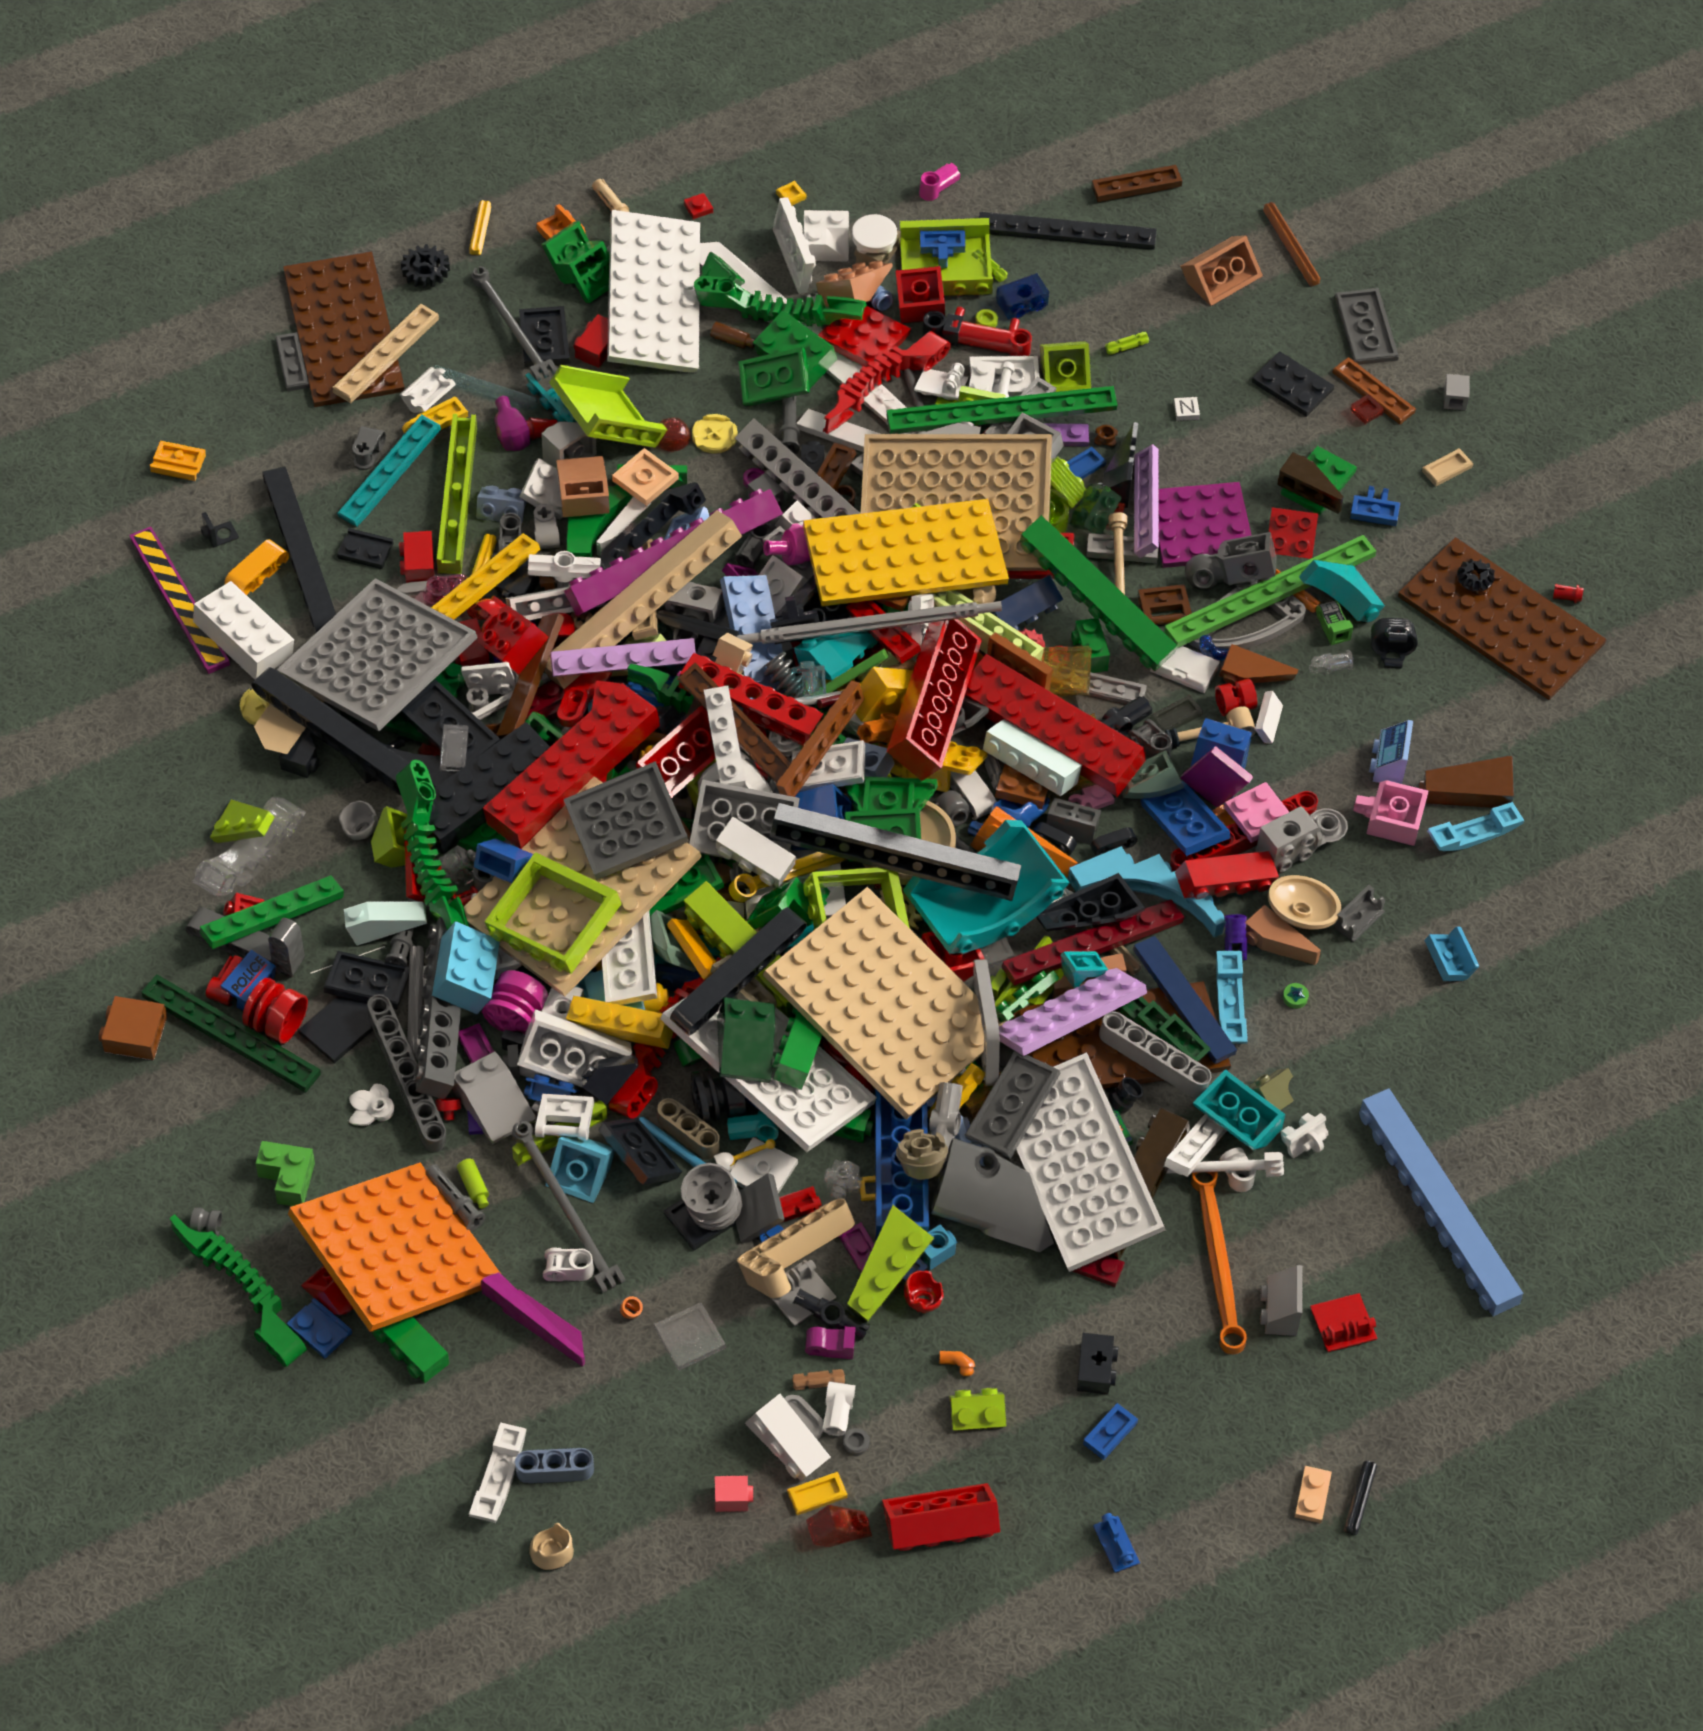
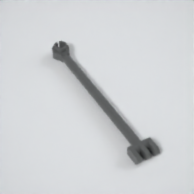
[471,266,557,381]
[512,1121,626,1293]

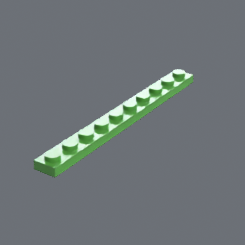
[1164,535,1376,648]

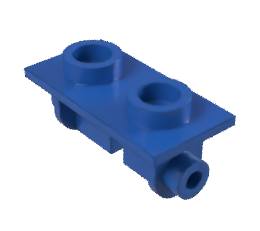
[524,1074,580,1101]
[1093,1513,1140,1573]

